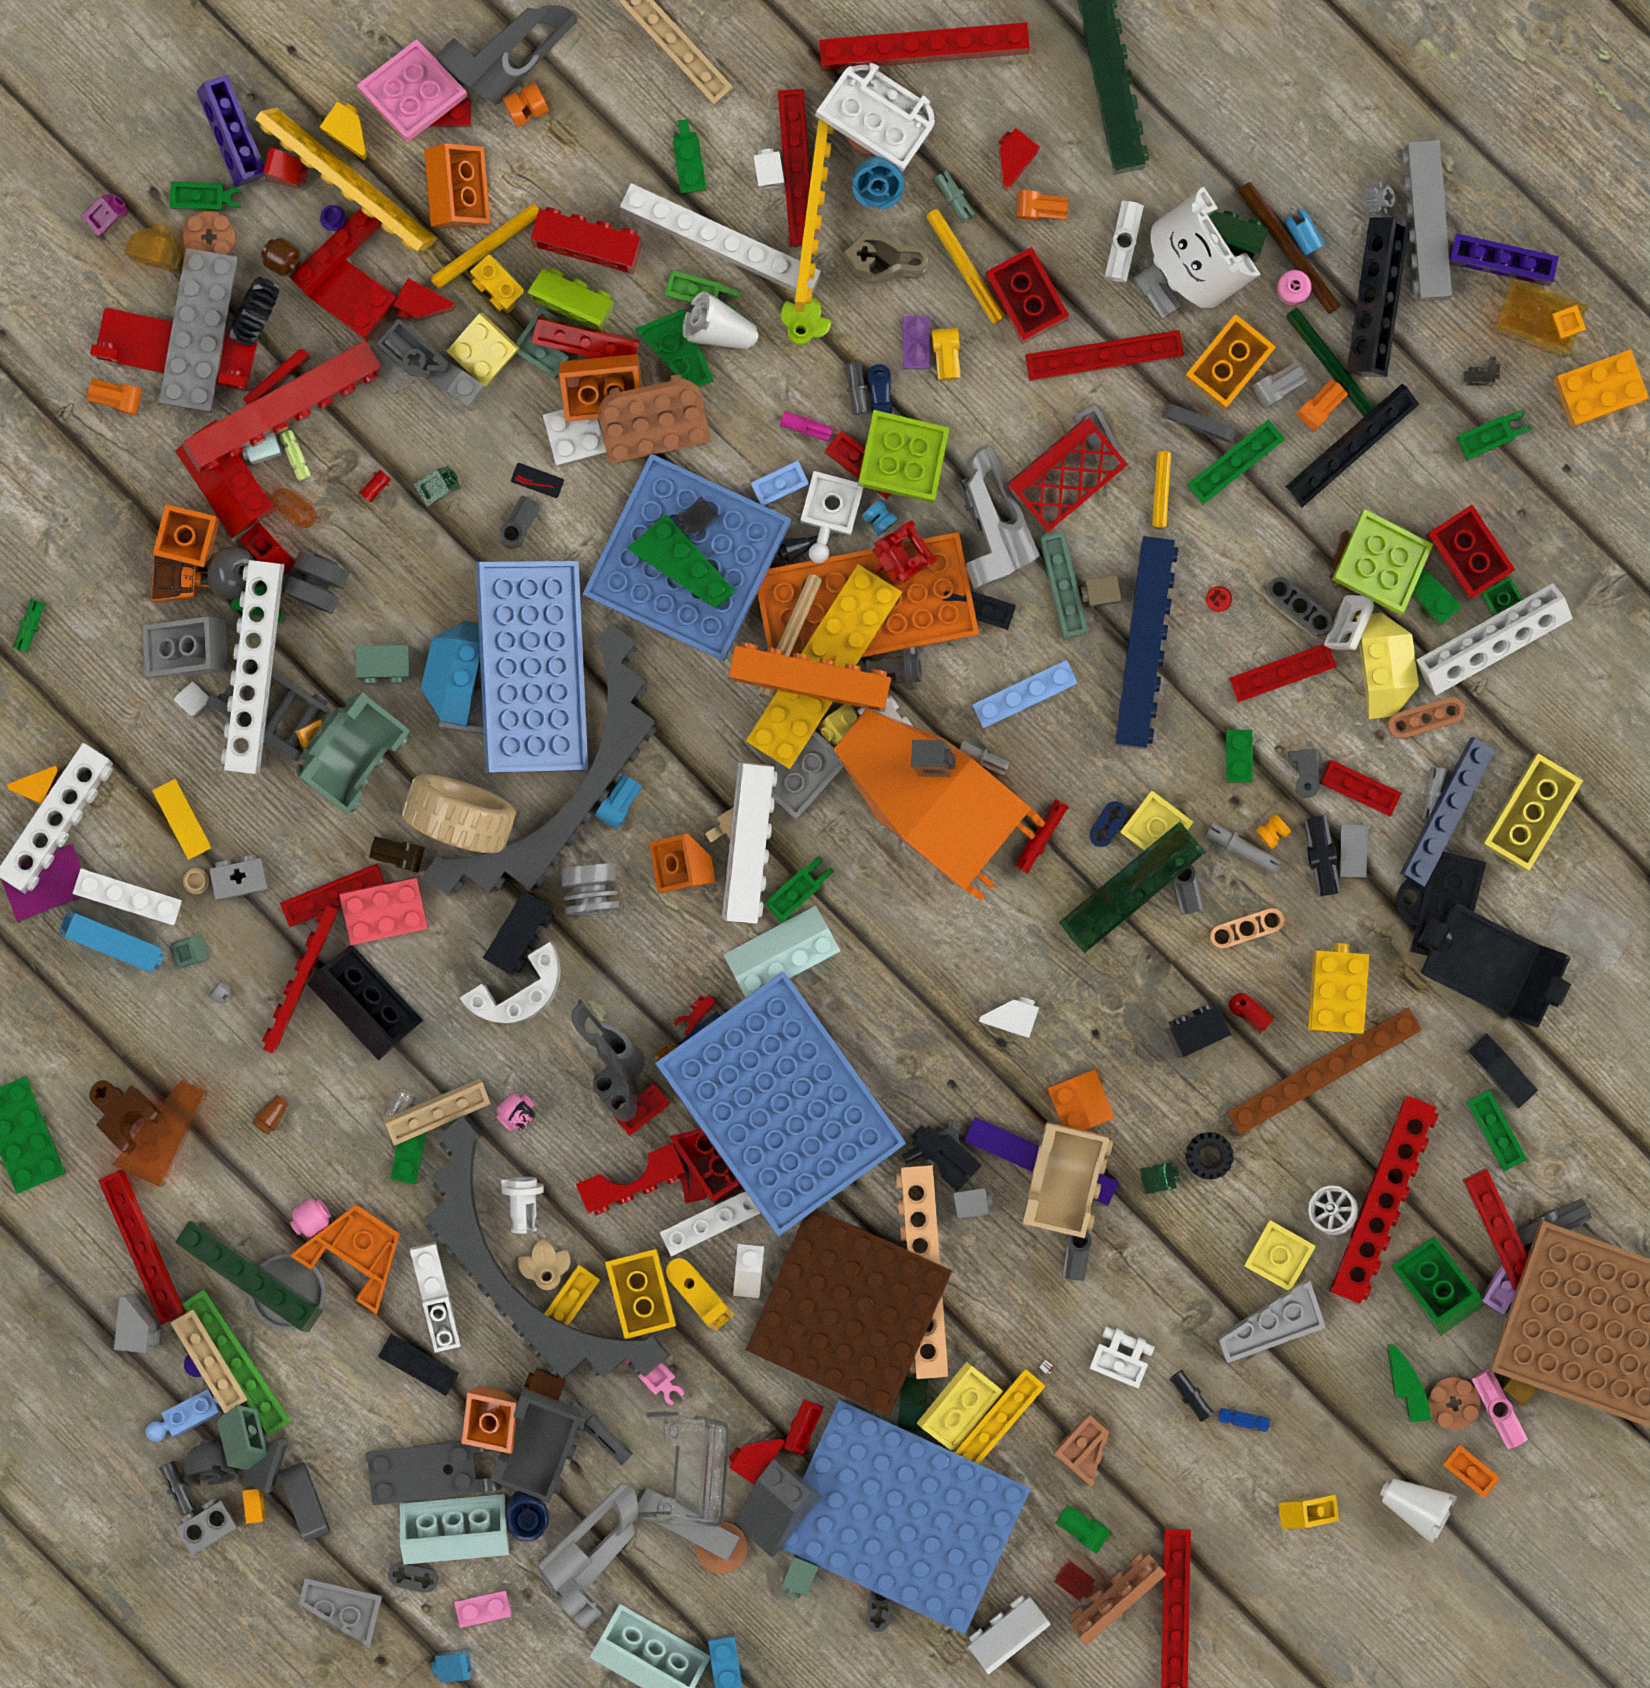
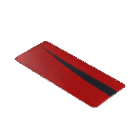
[679,1153,705,1203]

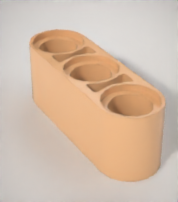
[1209,908,1284,949]

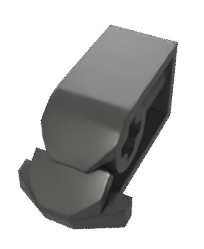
[376,319,448,377]

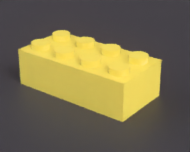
[1480,753,1583,872]

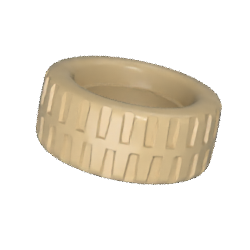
[402,774,516,853]

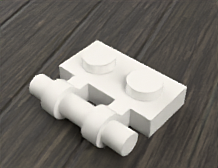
[1089,1327,1155,1388]

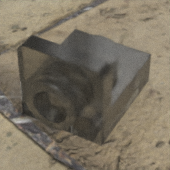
[1461,357,1500,386]
[677,496,720,538]

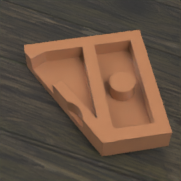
[1053,1413,1109,1487]

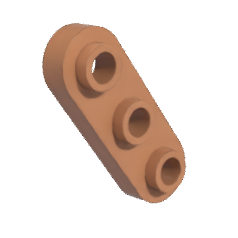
[1388,697,1465,739]

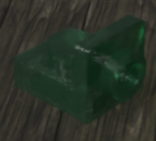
[413,466,461,507]

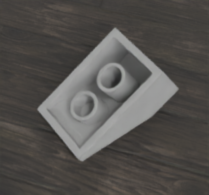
[143,616,228,678]

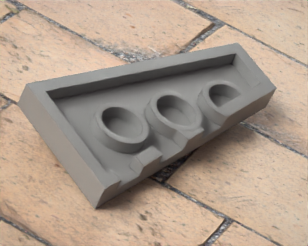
[1217,1278,1326,1363]

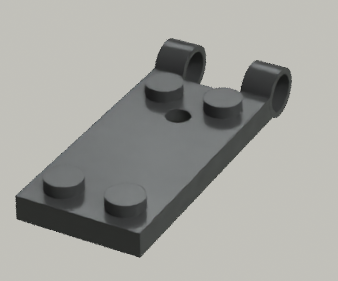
[367,1441,501,1505]

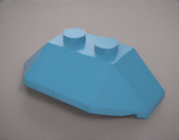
[421,621,481,727]

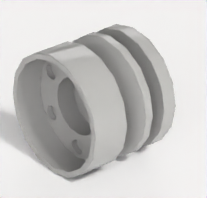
[560,863,619,917]

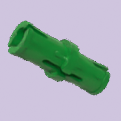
[12,598,46,653]

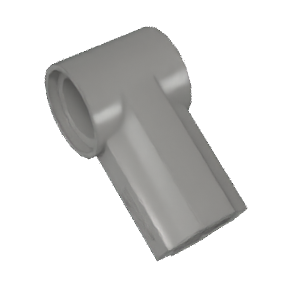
[1132,264,1181,320]
[1252,362,1308,409]

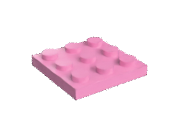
[356,39,468,143]

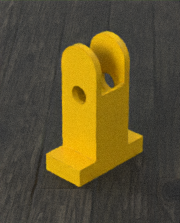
[666,1258,735,1332]

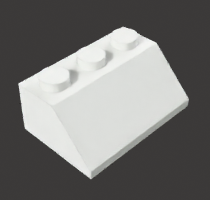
[967,1595,1051,1675]

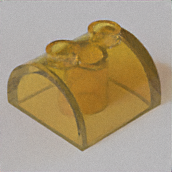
[124,224,184,274]

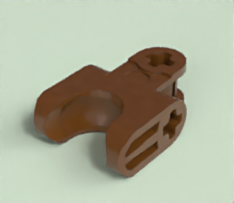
[89,1080,164,1155]

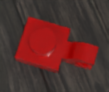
[674,995,716,1035]

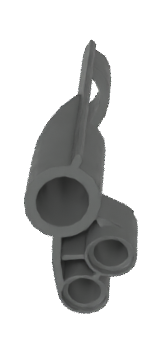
[435,5,576,104]
[571,999,644,1122]

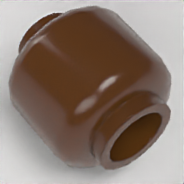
[261,237,302,277]

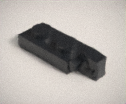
[942,591,1016,630]

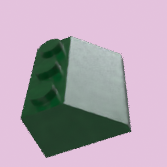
[1208,211,1268,262]

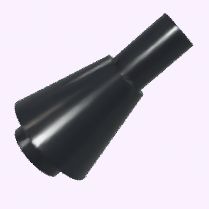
[777,535,818,564]

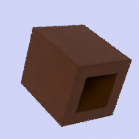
[524,1368,567,1401]

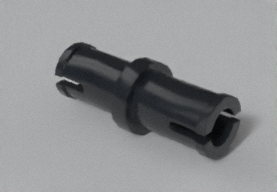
[1169,1370,1214,1422]

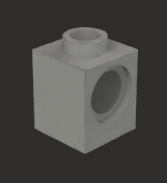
[953,1187,993,1219]

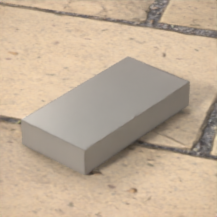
[1073,404,1120,463]
[1339,824,1368,878]

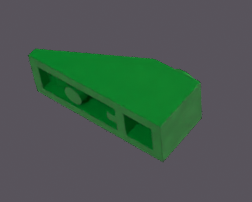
[1411,567,1462,626]

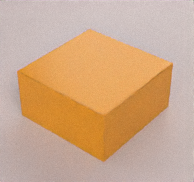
[242,1487,266,1524]

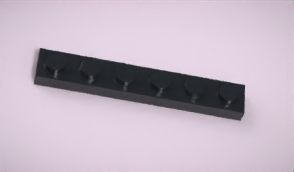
[1285,383,1419,508]

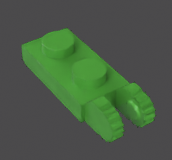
[664,270,741,311]

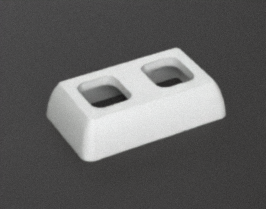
[1324,595,1374,650]

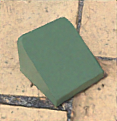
[171,935,209,969]

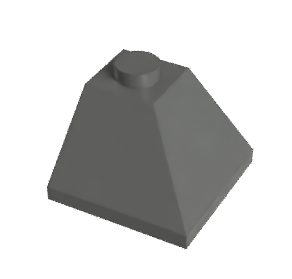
[239,1437,289,1493]

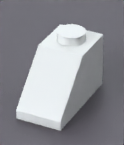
[978,996,1039,1038]
[733,1243,764,1298]

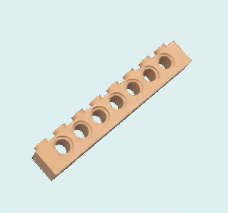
[896,1165,948,1379]

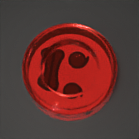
[1205,586,1232,613]

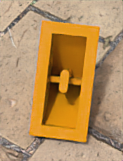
[6,765,61,804]

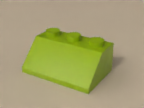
[528,268,615,331]

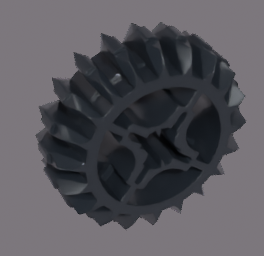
[229,277,279,347]

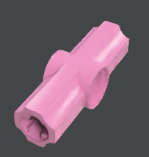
[1471,1369,1528,1450]

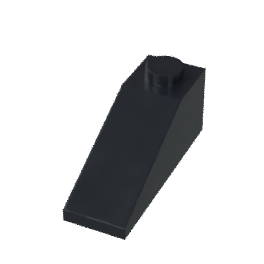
[1464,1033,1538,1109]

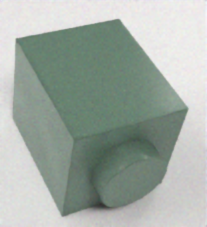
[782,1555,818,1598]

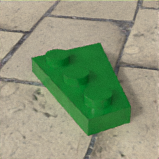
[635,309,714,388]

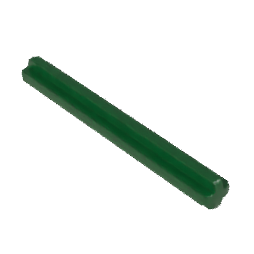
[1286,308,1375,417]

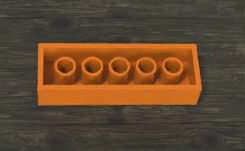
[729,642,891,712]

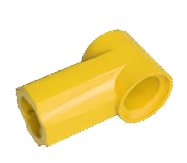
[932,327,961,381]

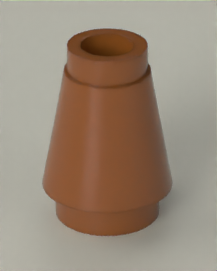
[252,1095,289,1135]

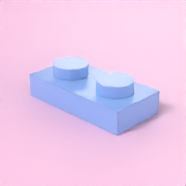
[751,461,809,506]

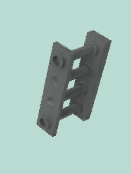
[206,659,330,762]

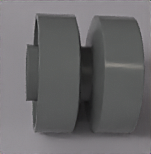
[282,551,350,614]

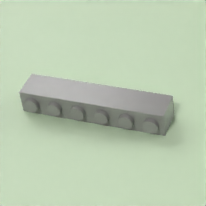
[1402,140,1452,302]

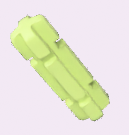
[279,430,311,481]

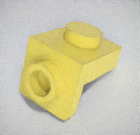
[817,704,859,746]

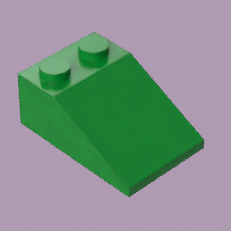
[1391,1236,1483,1336]

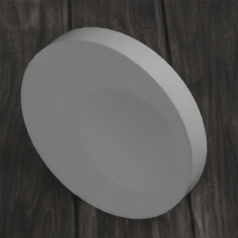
[249,1254,326,1330]

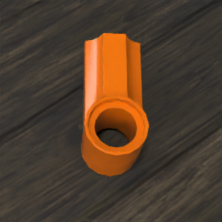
[1015,190,1069,221]
[87,379,143,415]
[1295,379,1348,432]

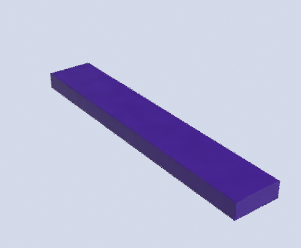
[964,1117,1119,1206]

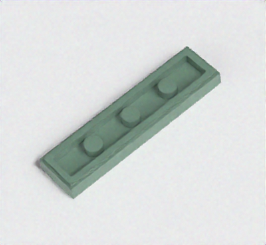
[1039,531,1089,639]

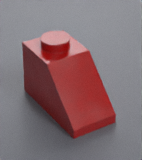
[998,128,1040,192]
[263,147,308,189]
[393,278,456,322]
[239,522,295,576]
[728,1437,785,1485]

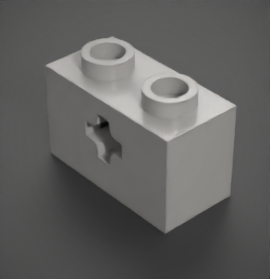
[209,855,270,901]

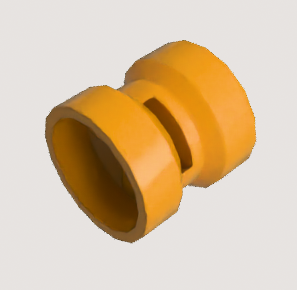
[1255,813,1291,850]

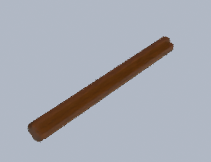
[1239,182,1340,314]

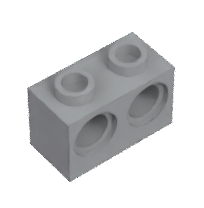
[175,1498,240,1555]

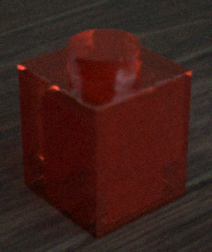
[1053,1559,1096,1601]

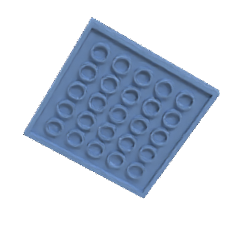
[583,454,792,662]

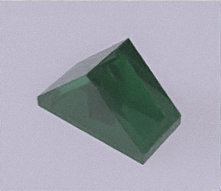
[897,1377,928,1432]

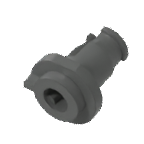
[866,647,922,690]

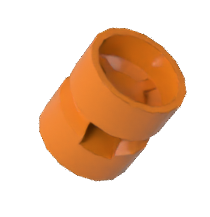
[502,81,550,128]

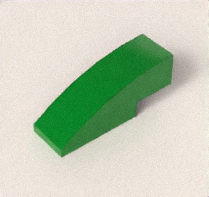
[1387,1344,1432,1423]

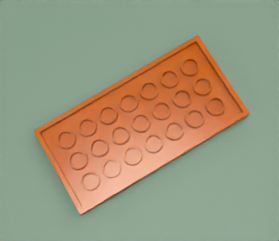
[757,532,979,658]

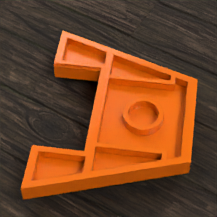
[289,1204,400,1314]

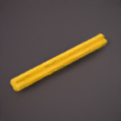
[431,204,539,289]
[926,209,1004,324]

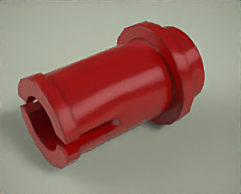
[359,469,391,503]

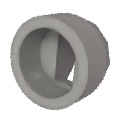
[209,980,232,1003]

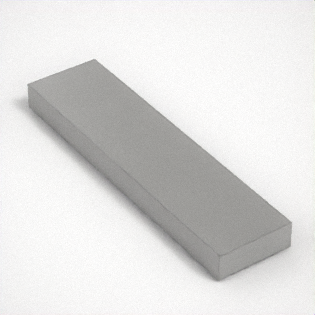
[638,1488,740,1561]

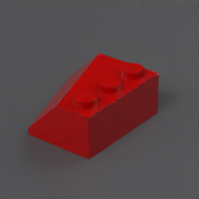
[669,1128,742,1205]

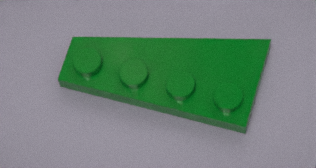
[627,514,736,610]

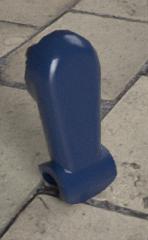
[867,364,892,414]

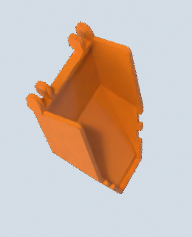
[833,708,1045,901]

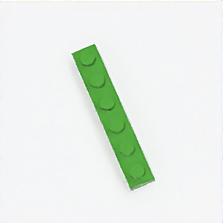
[182,1289,291,1436]

